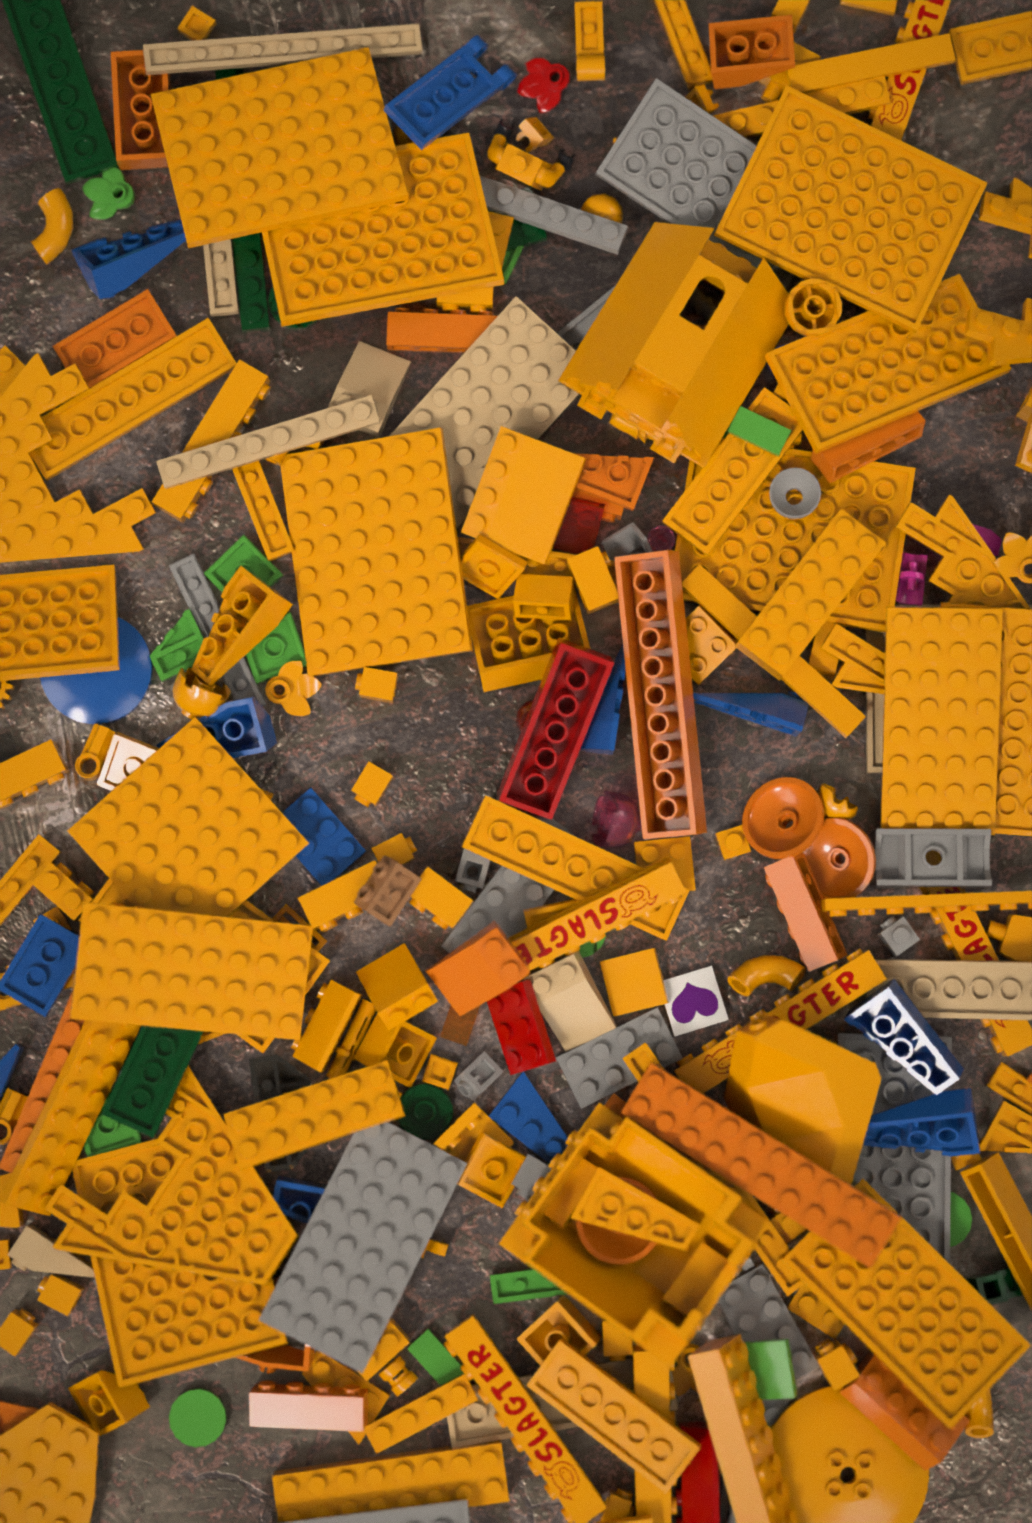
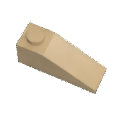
[8,1224,95,1278]

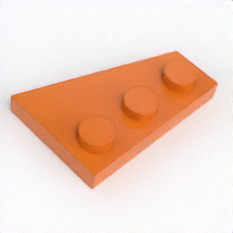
[574,453,654,511]

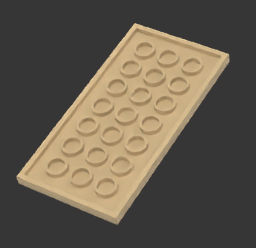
[389,296,579,529]

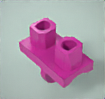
[895,552,928,606]

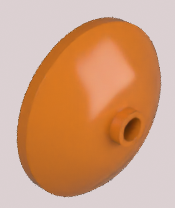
[742,777,824,859]
[804,818,876,899]
[576,1177,657,1265]

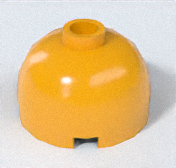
[784,278,842,336]
[173,667,231,719]

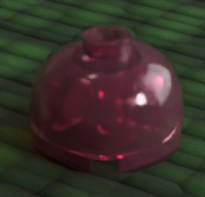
[592,791,642,848]

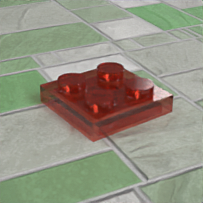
[553,496,605,554]

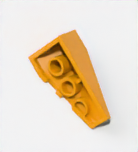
[191,566,293,686]

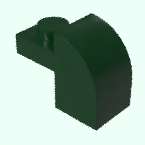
[967,1268,1023,1305]

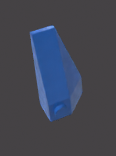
[72,219,186,300]
[579,645,626,755]
[863,1088,980,1156]

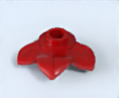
[517,58,570,114]

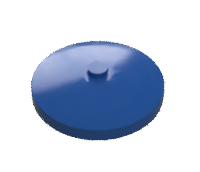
[40,617,153,725]

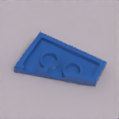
[489,1071,568,1164]

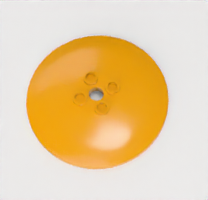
[771,1386,929,1523]

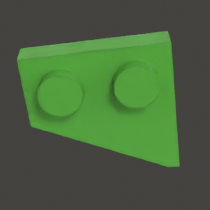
[150,609,204,682]

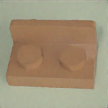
[354,855,421,927]

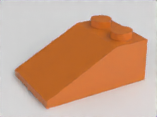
[709,15,795,89]
[426,920,530,1016]

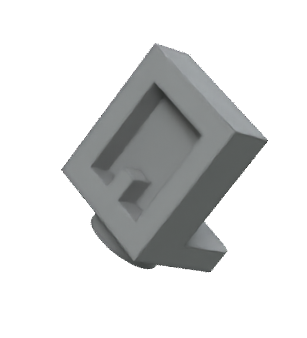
[454,1051,504,1101]

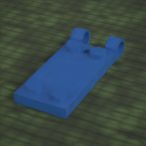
[383,35,517,150]

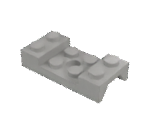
[875,829,992,889]

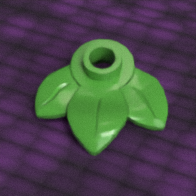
[83,167,135,220]

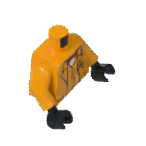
[487,119,575,191]

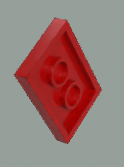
[487,979,556,1075]

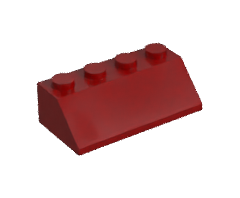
[675,1422,719,1523]

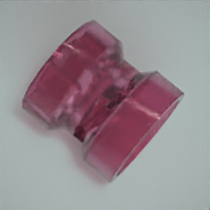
[647,525,675,552]

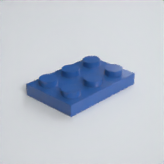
[282,788,367,886]
[0,914,79,1017]

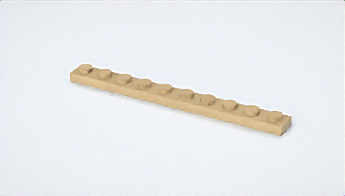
[143,24,422,75]

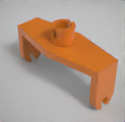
[235,1344,315,1374]

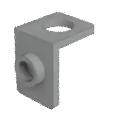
[602,522,653,561]

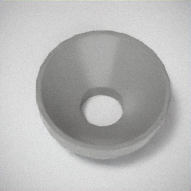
[769,468,821,519]

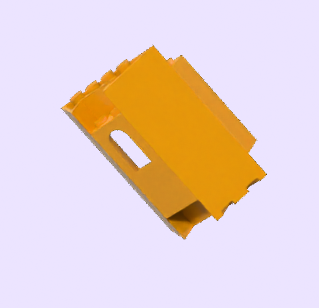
[558,222,789,468]
[498,1102,770,1367]

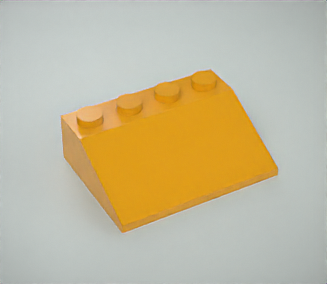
[461,426,586,564]
[467,591,591,692]

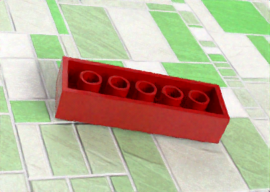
[497,637,614,820]

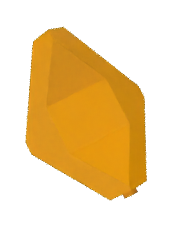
[724,1013,881,1185]

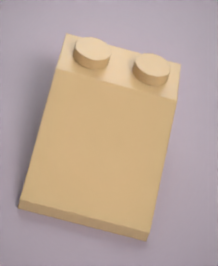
[328,341,411,438]
[524,951,617,1052]

